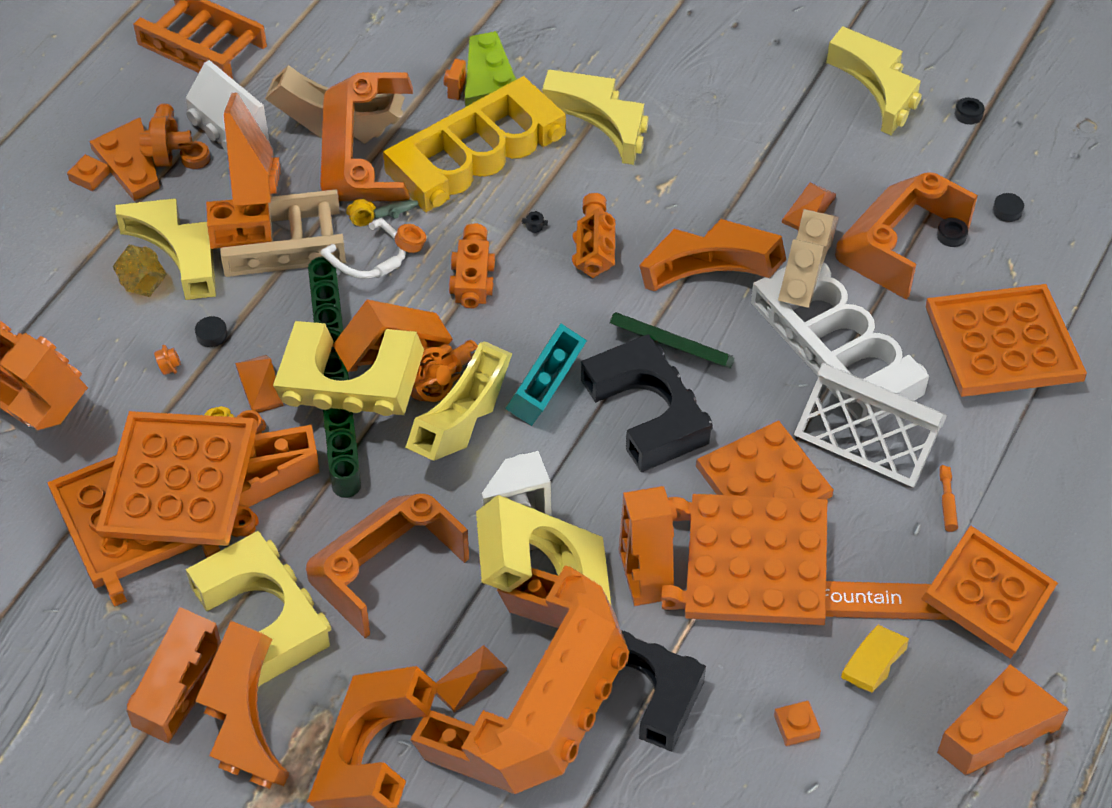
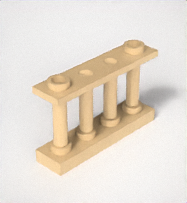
[220,189,346,277]

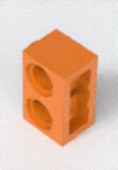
[206,199,272,249]

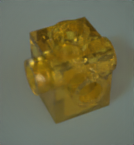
[112,244,167,297]

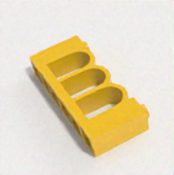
[383,76,566,213]

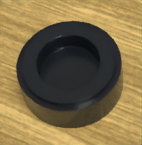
[954,97,985,125]
[993,193,1024,222]
[937,218,968,247]
[195,316,228,347]

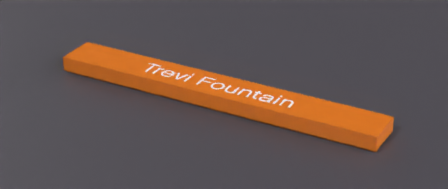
[826,581,952,620]

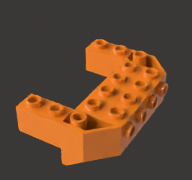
[0,321,88,430]
[410,565,629,794]

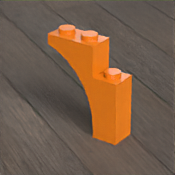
[639,219,787,291]
[195,621,290,789]

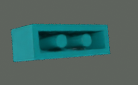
[505,323,587,426]

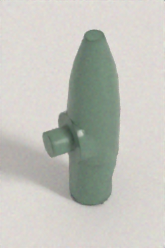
[374,200,419,219]

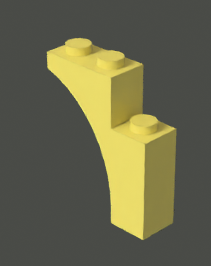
[826,26,922,135]
[542,69,649,165]
[115,198,216,300]
[405,341,512,461]

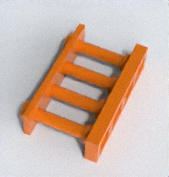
[133,0,267,79]

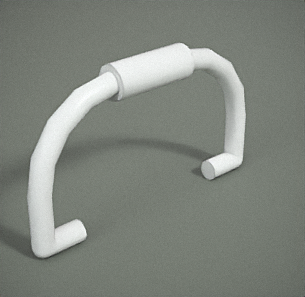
[321,218,406,279]

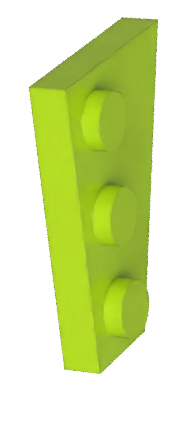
[465,31,516,107]

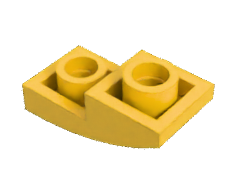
[841,624,909,693]

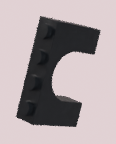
[581,334,713,473]
[621,630,706,752]

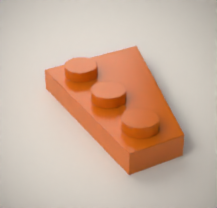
[89,117,160,201]

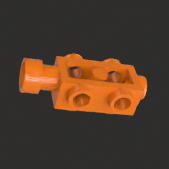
[572,193,616,278]
[449,223,495,308]

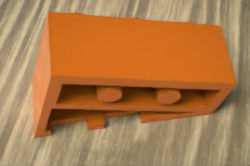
[333,299,453,372]
[238,425,320,507]
[618,486,677,606]
[126,607,221,744]
[937,664,1069,775]

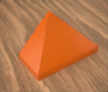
[782,182,836,230]
[235,355,284,413]
[436,645,507,713]

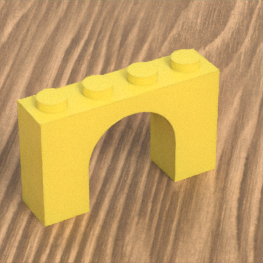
[273,321,424,416]
[476,495,612,607]
[186,531,331,687]

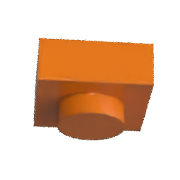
[443,59,466,100]
[67,154,110,191]
[774,700,821,746]

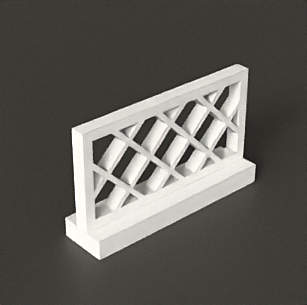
[794,363,947,487]

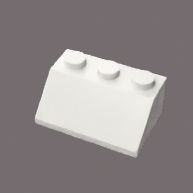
[186,60,269,154]
[482,451,552,551]

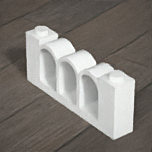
[751,262,929,428]

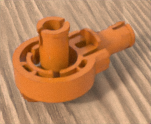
[139,103,192,167]
[410,340,478,402]

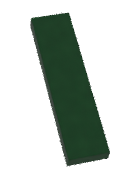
[610,312,735,368]

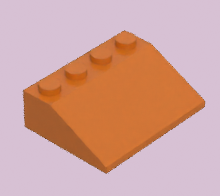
[223,92,281,206]

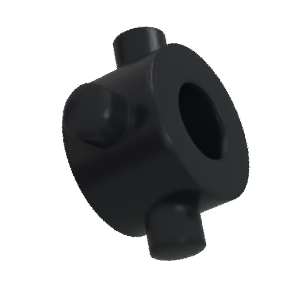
[522,211,548,233]

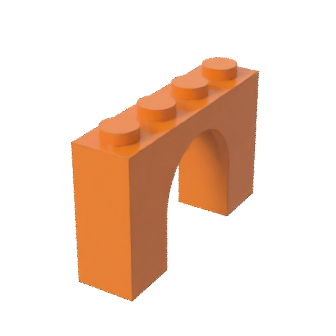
[307,666,438,808]

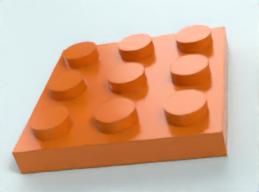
[696,420,834,499]
[921,525,1058,659]

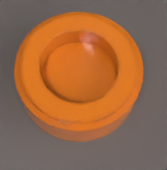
[180,141,210,169]
[394,224,426,253]

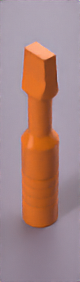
[940,465,958,532]

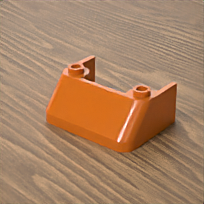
[320,72,413,201]
[835,172,978,299]
[306,493,469,638]

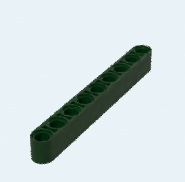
[308,256,361,498]

